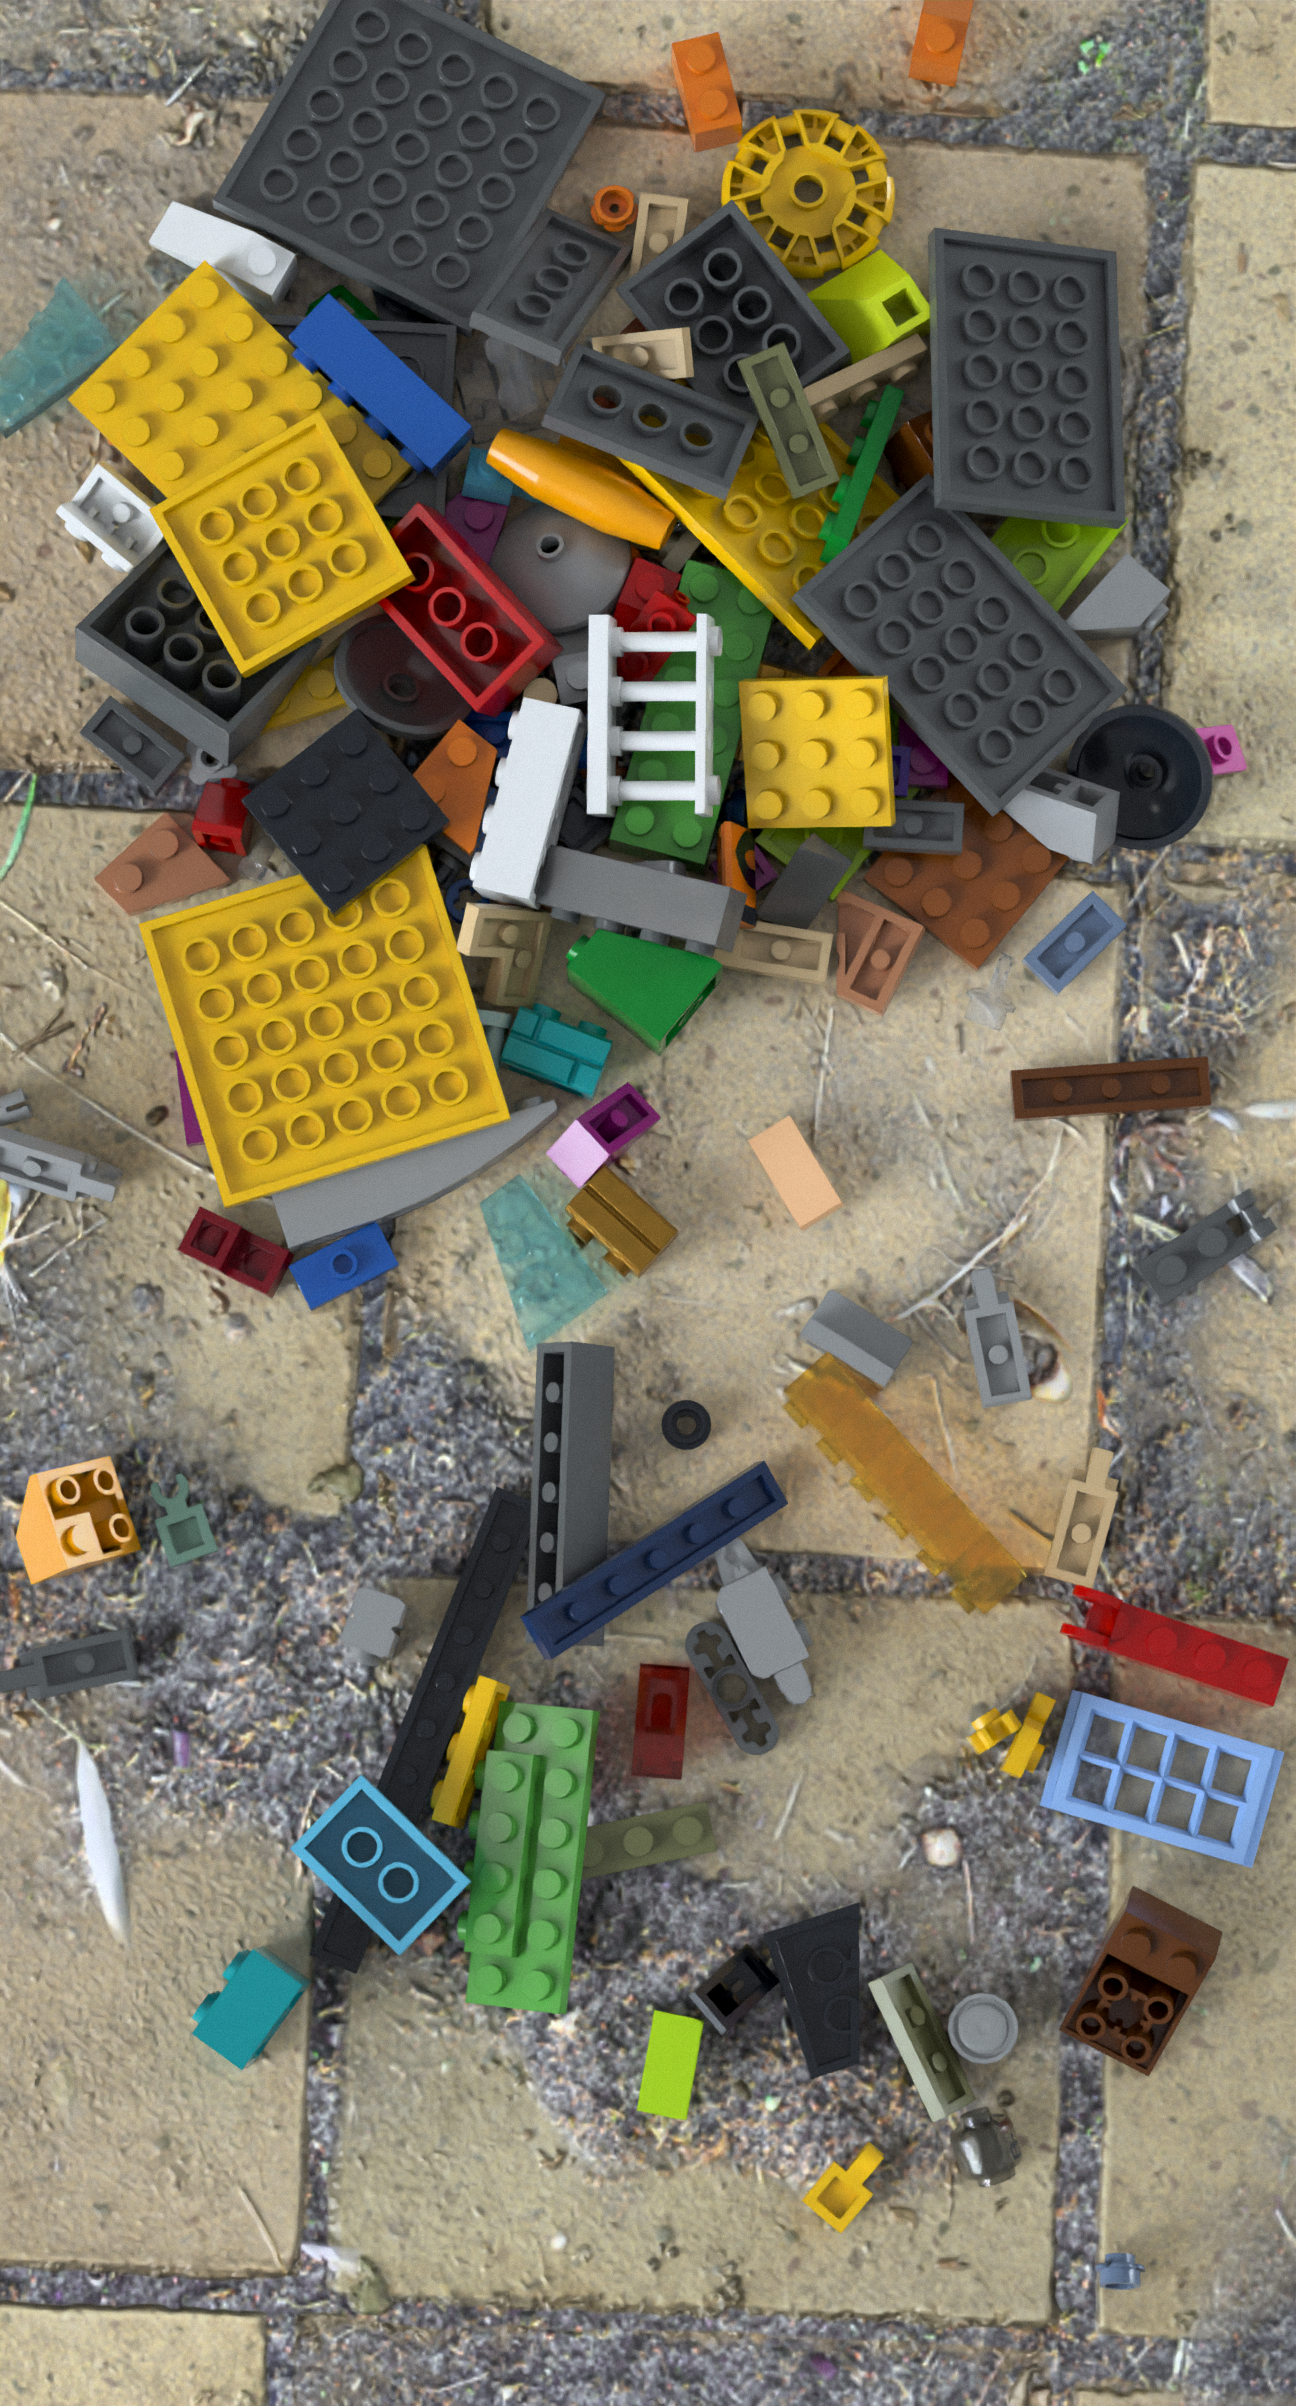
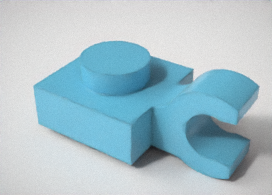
[461,447,542,506]

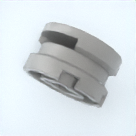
[948,1992,1019,2064]

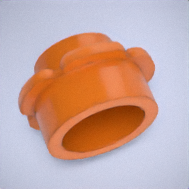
[591,185,638,232]

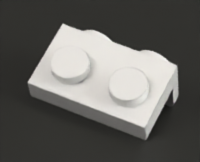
[56,462,165,573]

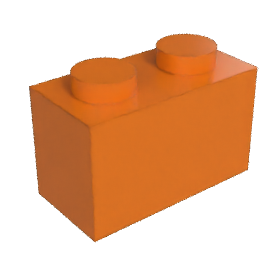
[671,32,743,153]

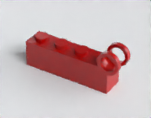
[1059,1585,1289,1708]

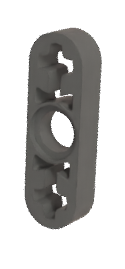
[685,1622,779,1755]

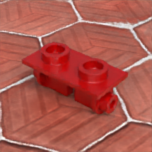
[617,589,697,682]

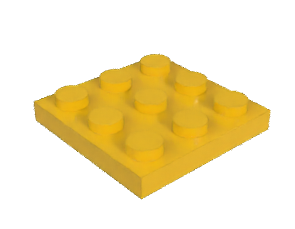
[739,675,896,828]

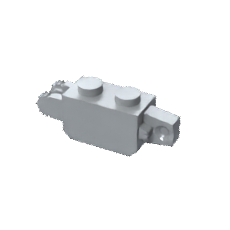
[713,1538,814,1706]

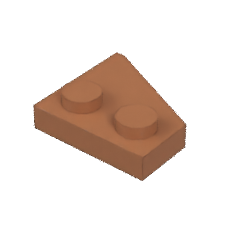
[94,812,232,917]
[836,889,926,1018]

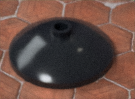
[1067,704,1214,850]

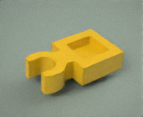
[999,1692,1056,1779]
[967,1707,1022,1755]

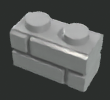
[340,1587,410,1668]

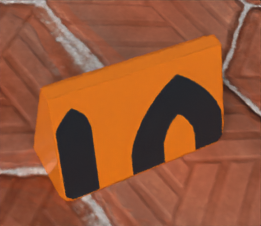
[716,821,757,929]

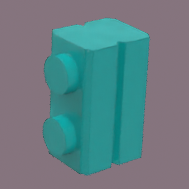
[499,1003,613,1101]

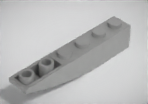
[272,1096,558,1253]

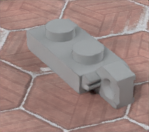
[0,1126,124,1202]
[963,1268,1032,1409]

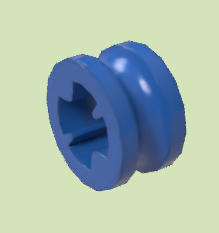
[445,878,490,925]

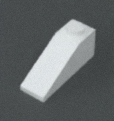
[149,201,299,313]

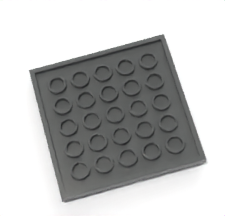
[213,0,606,339]

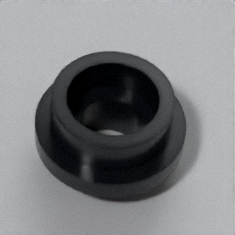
[661,1400,711,1450]

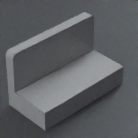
[798,1290,912,1391]

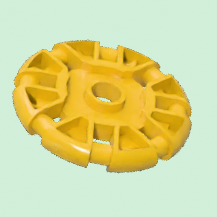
[721,109,895,279]

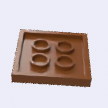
[863,771,1069,972]

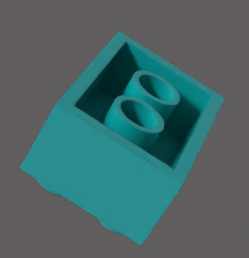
[192,1946,312,2070]

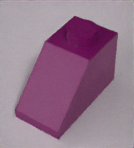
[546,1082,661,1189]

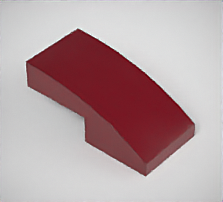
[177,1206,295,1299]

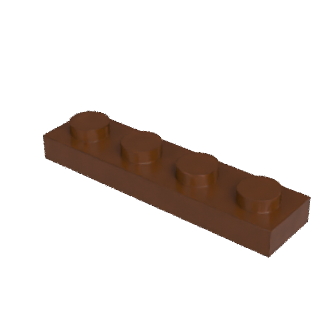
[1010,1056,1212,1122]

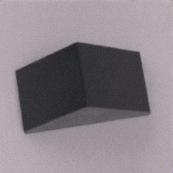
[688,1943,779,2035]

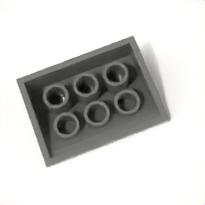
[616,200,853,430]
[75,539,322,767]

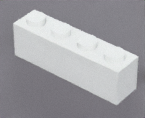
[470,697,588,910]

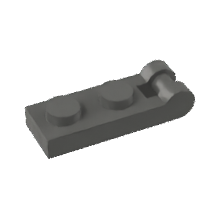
[1134,1188,1278,1307]

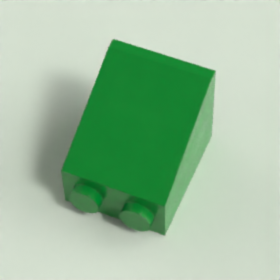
[566,929,723,1056]

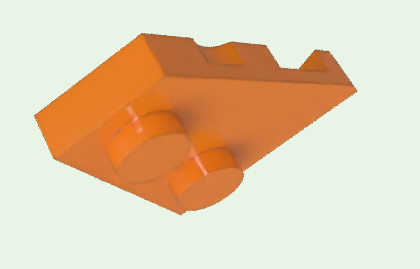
[413,719,498,857]

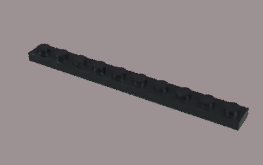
[310,1486,531,1974]

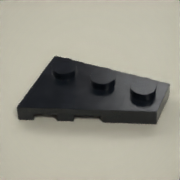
[764,1902,860,2079]

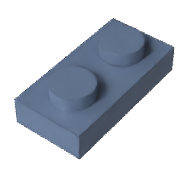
[1022,891,1127,996]

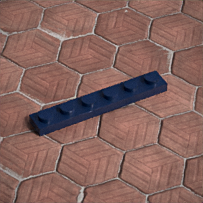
[520,1461,789,1660]

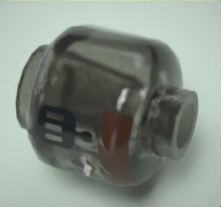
[950,2107,1023,2187]

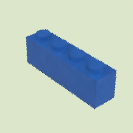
[288,293,475,477]

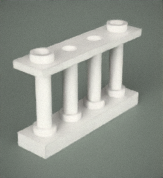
[587,614,723,817]

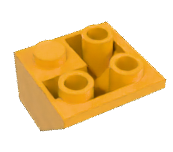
[16,1456,141,1585]

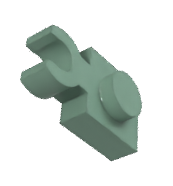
[151,1473,219,1568]

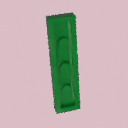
[817,384,905,563]

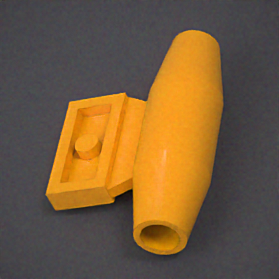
[486,428,678,550]

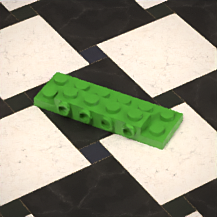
[457,1701,600,2014]

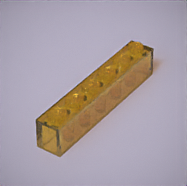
[782,1351,1029,1617]

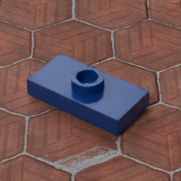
[288,1221,399,1311]

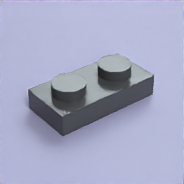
[79,695,187,797]
[862,799,964,855]

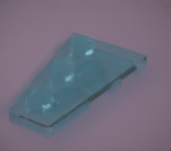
[0,276,119,439]
[480,1174,608,1353]

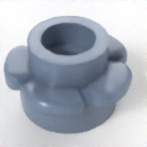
[1095,2253,1145,2290]

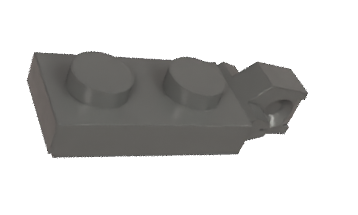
[0,1628,140,1700]

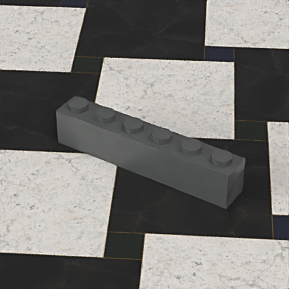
[526,1341,615,1646]

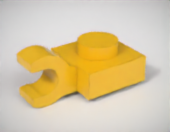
[802,2141,884,2234]

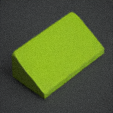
[637,2010,704,2121]

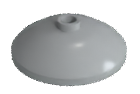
[489,502,632,633]

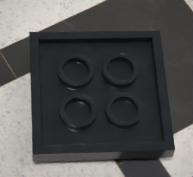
[241,708,451,917]

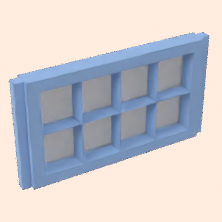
[1039,1690,1284,1868]

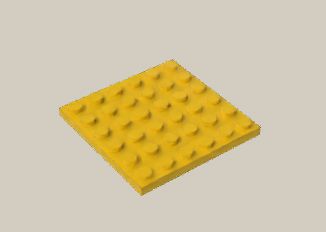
[138,846,511,1209]

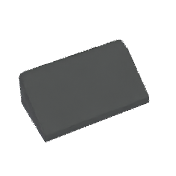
[756,833,852,930]

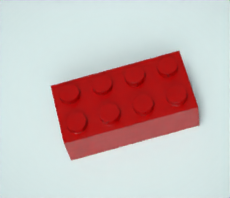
[377,502,564,718]

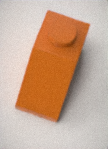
[908,0,974,87]

